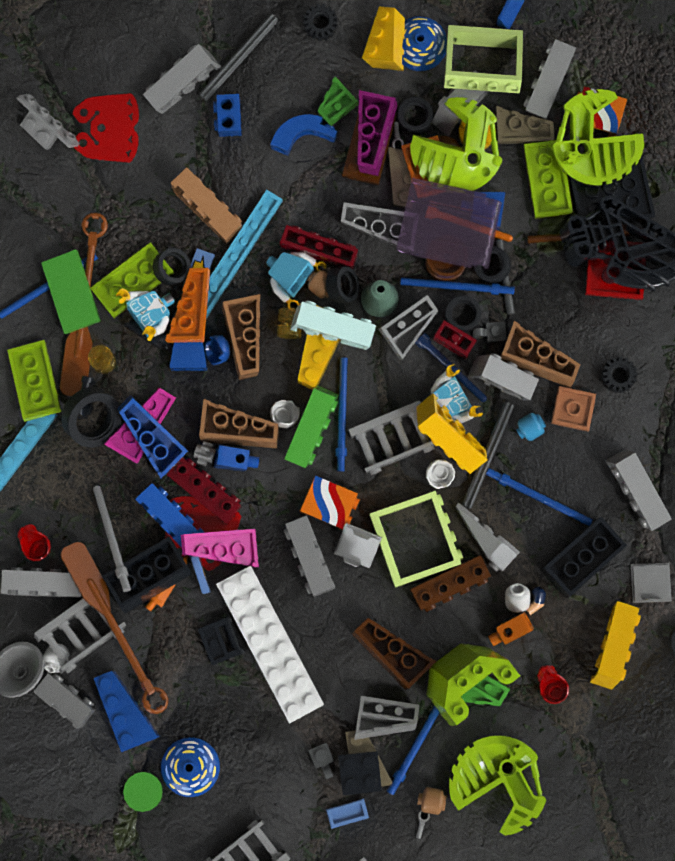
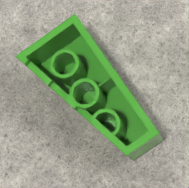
[285,386,339,468]

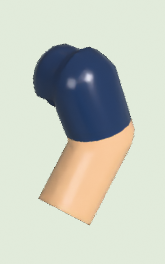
[526,587,546,615]

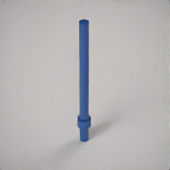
[0,254,98,319]
[401,278,515,295]
[335,358,348,472]
[486,468,593,526]
[387,706,440,795]

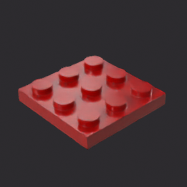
[585,241,646,300]

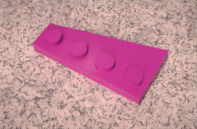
[104,388,176,464]
[181,529,259,568]

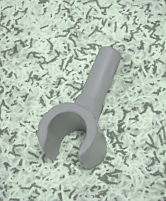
[392,122,404,148]
[416,811,430,839]

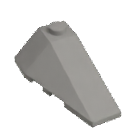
[455,503,520,572]

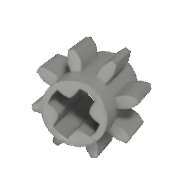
[194,441,216,466]

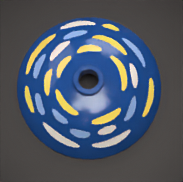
[402,16,447,71]
[161,737,220,797]

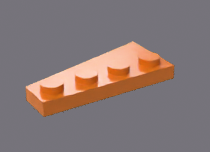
[165,268,210,343]

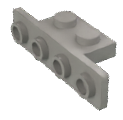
[17,94,80,150]

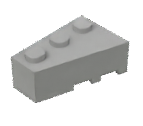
[432,70,488,136]
[378,295,438,360]
[468,353,539,400]
[34,673,96,729]
[354,696,419,740]

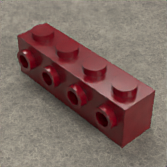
[280,225,358,269]
[166,457,242,524]

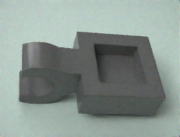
[472,322,507,343]
[308,743,334,779]

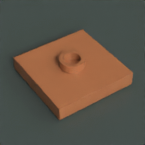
[551,386,596,432]

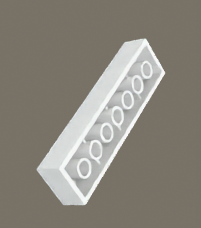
[216,566,324,724]

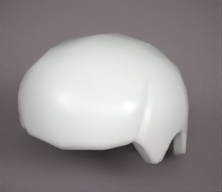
[270,400,300,428]
[426,459,455,489]

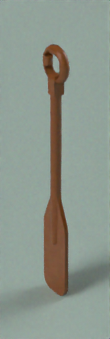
[60,212,108,396]
[61,542,168,714]

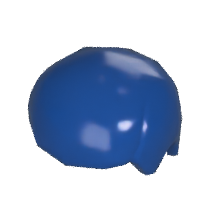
[205,335,231,365]

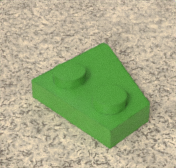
[317,77,359,126]
[461,675,510,706]

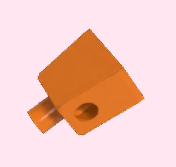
[488,612,534,646]

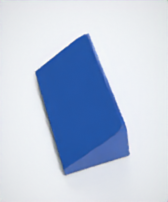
[496,0,524,29]

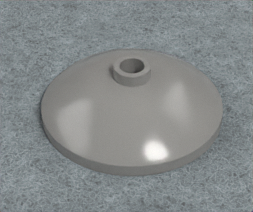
[0,642,45,698]

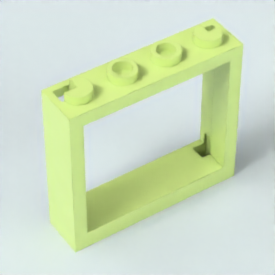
[444,25,523,93]
[369,491,463,588]

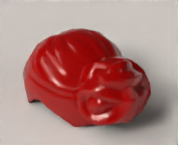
[18,524,51,561]
[537,665,569,704]

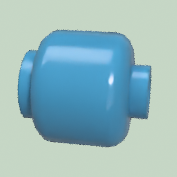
[516,413,546,441]

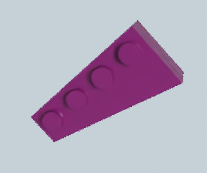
[358,90,397,176]

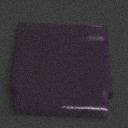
[396,178,502,269]

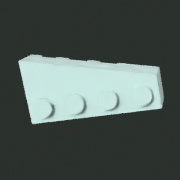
[290,301,376,350]

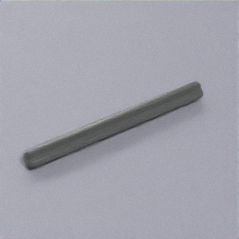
[200,14,278,101]
[462,402,514,509]

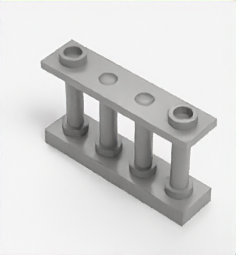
[348,400,435,475]
[34,599,126,674]
[204,820,291,861]

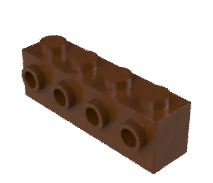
[410,555,491,612]

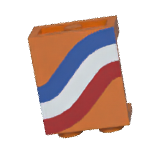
[577,86,627,137]
[300,476,360,531]

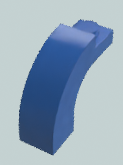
[270,114,337,156]

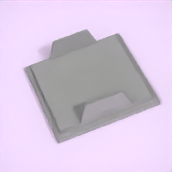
[334,523,382,568]
[630,563,672,603]

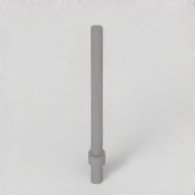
[93,486,131,592]

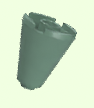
[361,280,399,317]

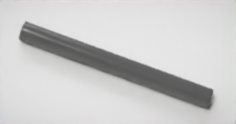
[495,240,515,315]

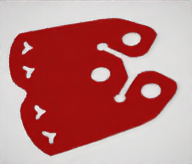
[73,93,139,163]
[165,496,242,571]

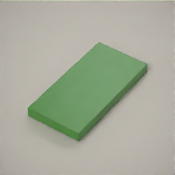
[41,250,101,334]

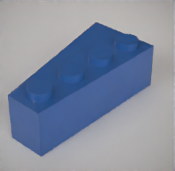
[117,395,188,478]
[135,483,205,557]
[94,671,160,752]

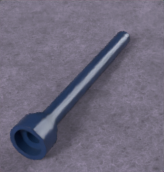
[415,333,487,402]

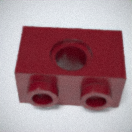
[433,320,477,360]

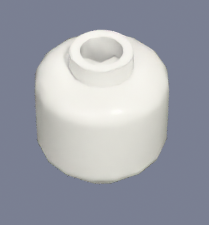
[505,583,530,613]
[43,644,70,673]

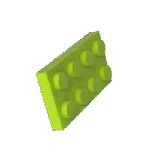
[523,140,573,219]
[90,242,174,318]
[7,340,62,422]

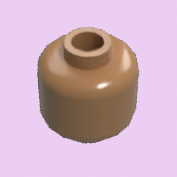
[308,270,329,299]
[417,787,447,815]

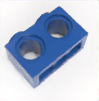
[213,94,242,137]

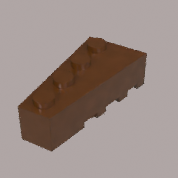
[352,618,436,690]

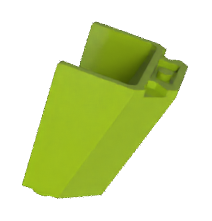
[426,643,520,726]

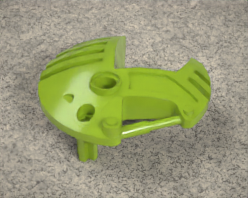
[551,89,644,185]
[410,97,502,193]
[449,735,546,836]

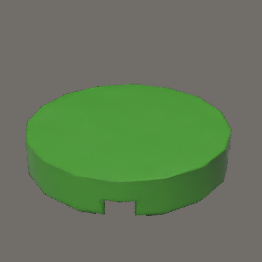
[123,772,163,812]

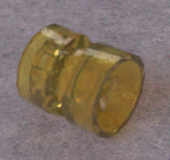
[277,308,302,339]
[88,345,116,374]

